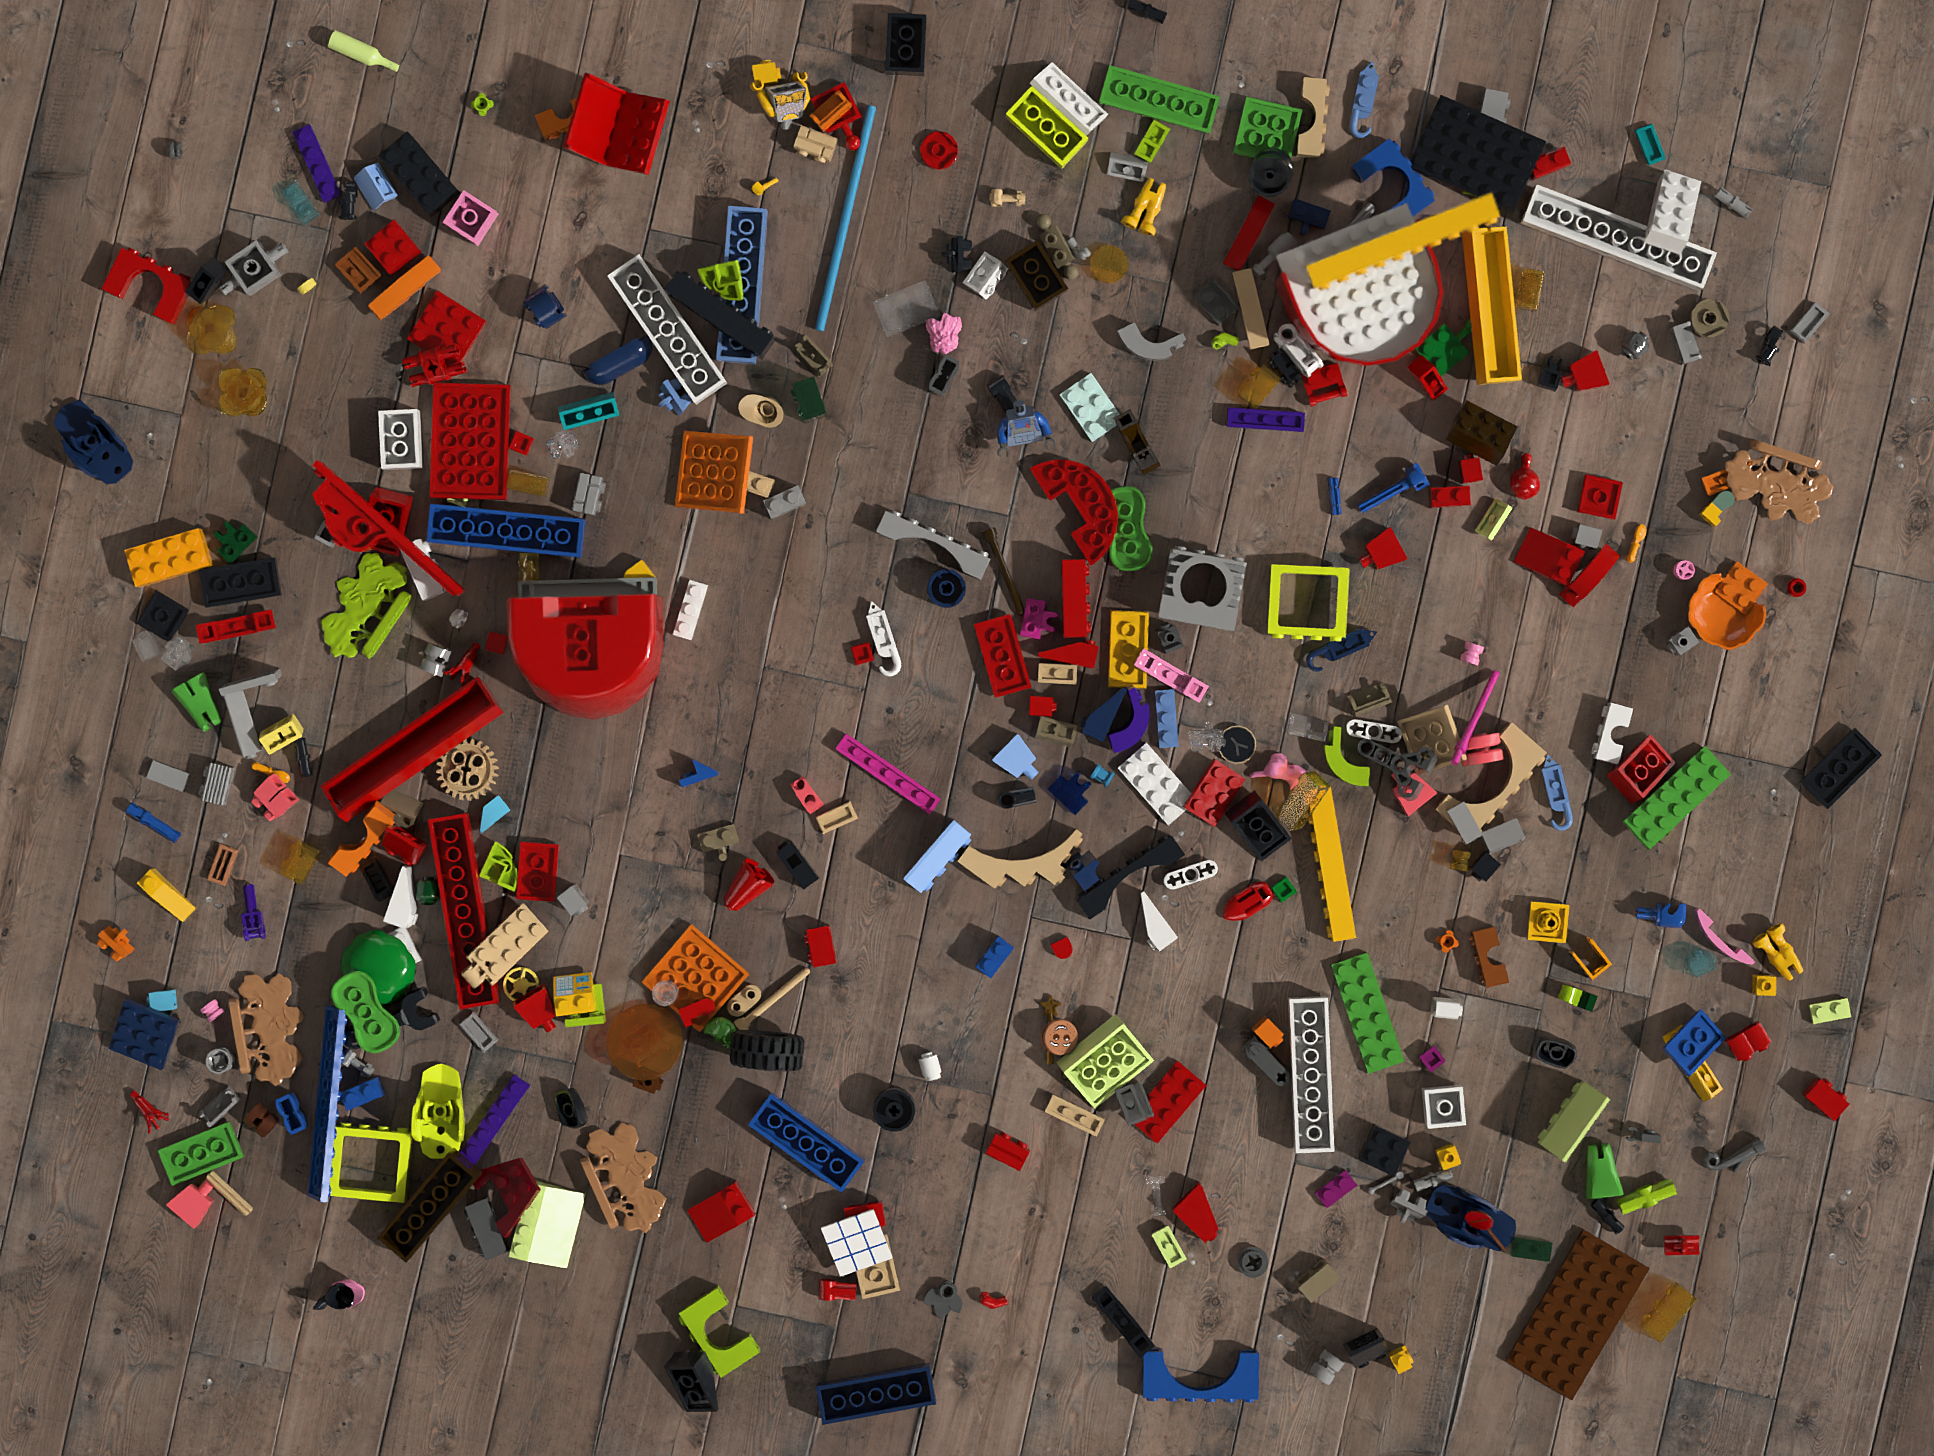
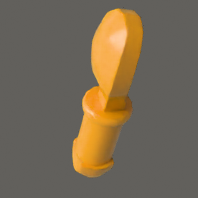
[1626,524,1646,563]
[251,762,290,783]

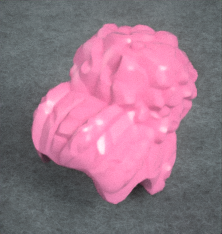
[926,313,962,354]

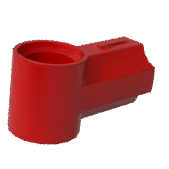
[818,1279,857,1301]

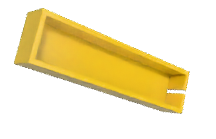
[1462,227,1522,385]

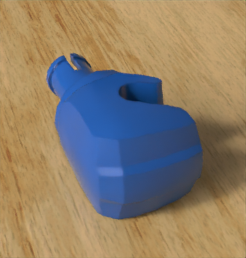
[1636,903,1686,928]

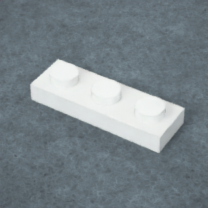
[673,580,708,640]

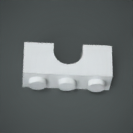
[1592,703,1633,764]

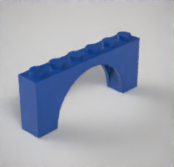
[1142,1349,1259,1403]

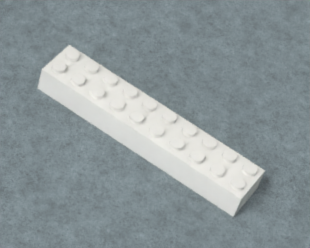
[1520,185,1717,291]

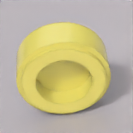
[297,278,316,295]

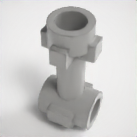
[342,1048,375,1078]

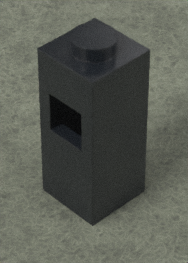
[776,840,819,890]

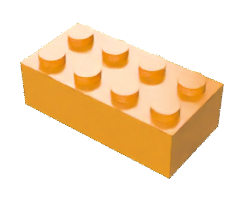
[124,528,213,588]

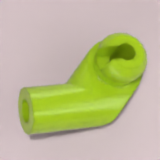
[1211,332,1240,350]

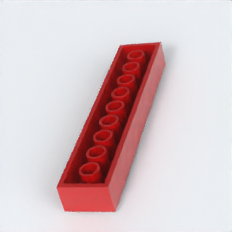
[428,813,500,1010]

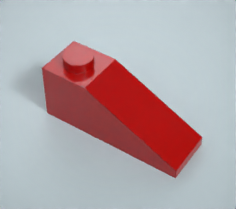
[1037,639,1099,669]

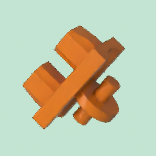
[97,926,135,962]

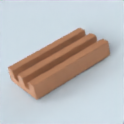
[207,843,239,886]

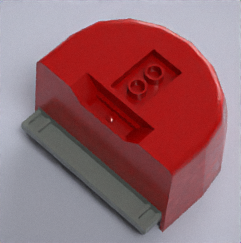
[507,577,664,720]

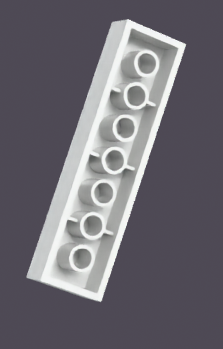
[608,254,727,405]
[1288,996,1334,1153]

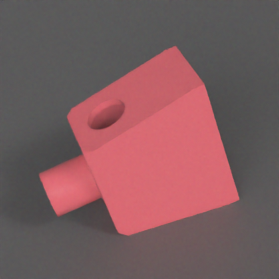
[1391,768,1437,816]
[166,1180,213,1229]

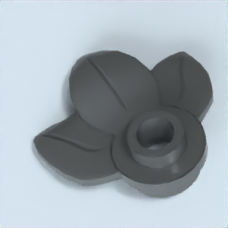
[924,1281,962,1318]

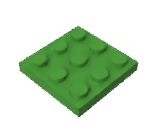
[1233,97,1302,159]

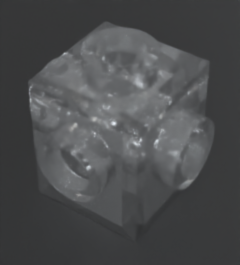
[545,430,580,460]
[161,636,195,671]

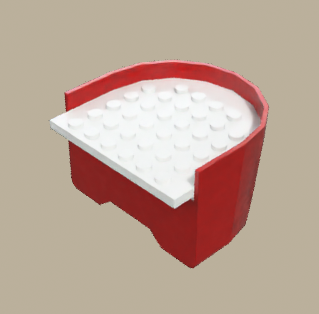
[1275,203,1443,366]

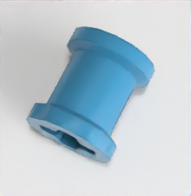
[1090,764,1115,787]

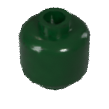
[416,876,441,906]

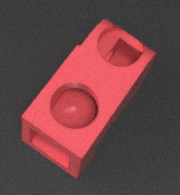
[790,776,824,814]

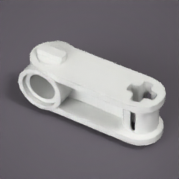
[1273,323,1323,378]

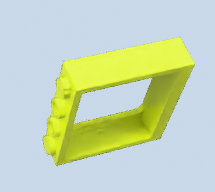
[1268,564,1350,641]
[329,1122,413,1203]

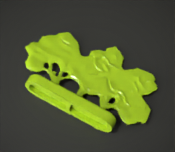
[321,553,412,659]

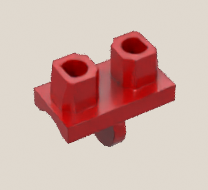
[1664,1235,1700,1255]

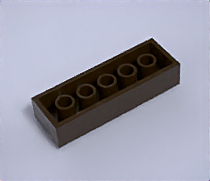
[377,1148,483,1263]

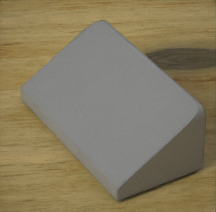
[1106,152,1148,183]

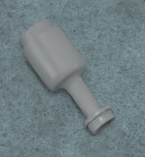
[1252,232,1297,276]

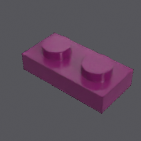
[1315,1170,1357,1208]

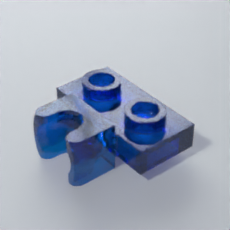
[1048,771,1091,815]

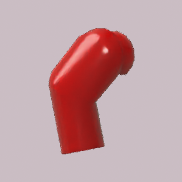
[979,1292,1008,1309]

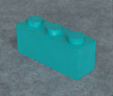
[558,392,620,430]

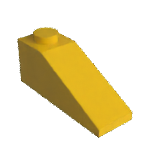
[137,868,196,922]

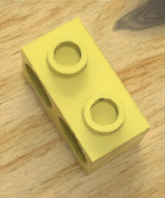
[259,713,304,755]

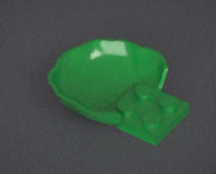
[330,929,416,1004]

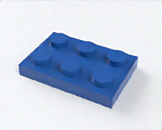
[1662,1009,1726,1077]

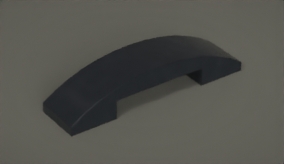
[1092,1286,1155,1358]

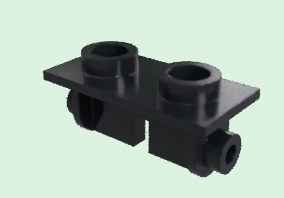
[1267,348,1302,387]

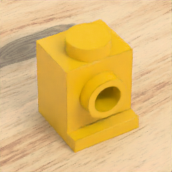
[1388,1345,1413,1374]

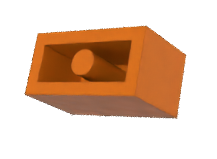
[1251,1016,1284,1048]

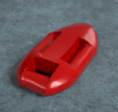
[1223,882,1273,921]

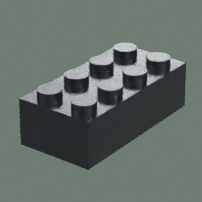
[378,131,460,217]

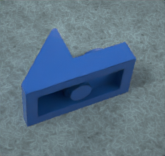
[679,759,719,787]

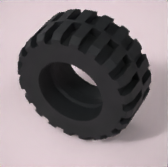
[729,1030,805,1071]

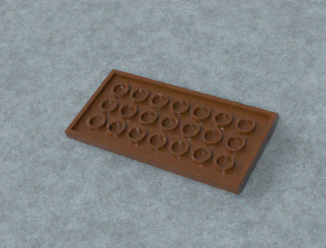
[1505,1229,1650,1400]

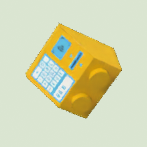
[553,972,597,1016]

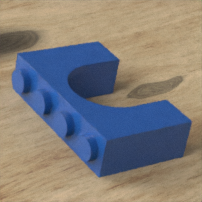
[1351,138,1435,217]

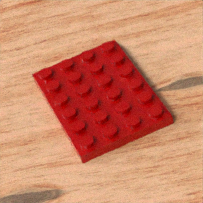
[430,383,511,500]

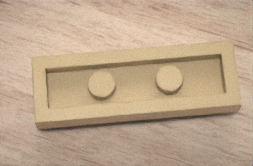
[1045,1094,1105,1137]

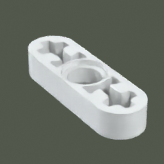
[1346,719,1402,743]
[1164,860,1218,889]

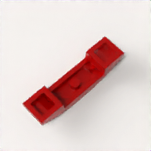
[1223,195,1275,271]
[196,609,276,644]

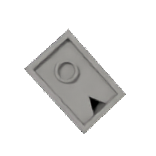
[219,668,282,759]

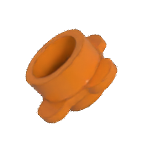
[1436,930,1459,953]

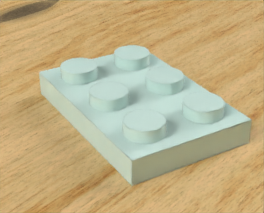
[1060,373,1120,442]

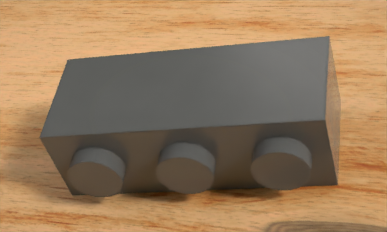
[464,1196,510,1260]

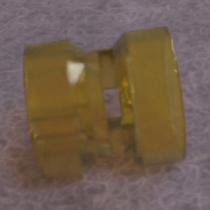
[1450,850,1472,871]

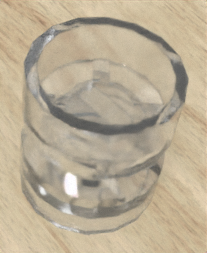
[652,979,679,1006]

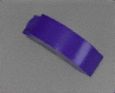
[1107,685,1149,753]

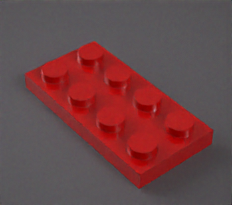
[974,614,1032,698]
[1134,1060,1207,1144]

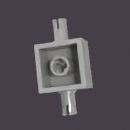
[219,240,289,296]

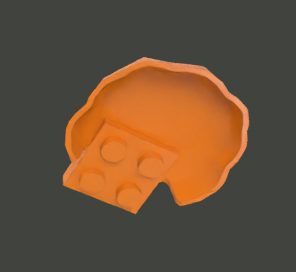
[1688,561,1768,650]

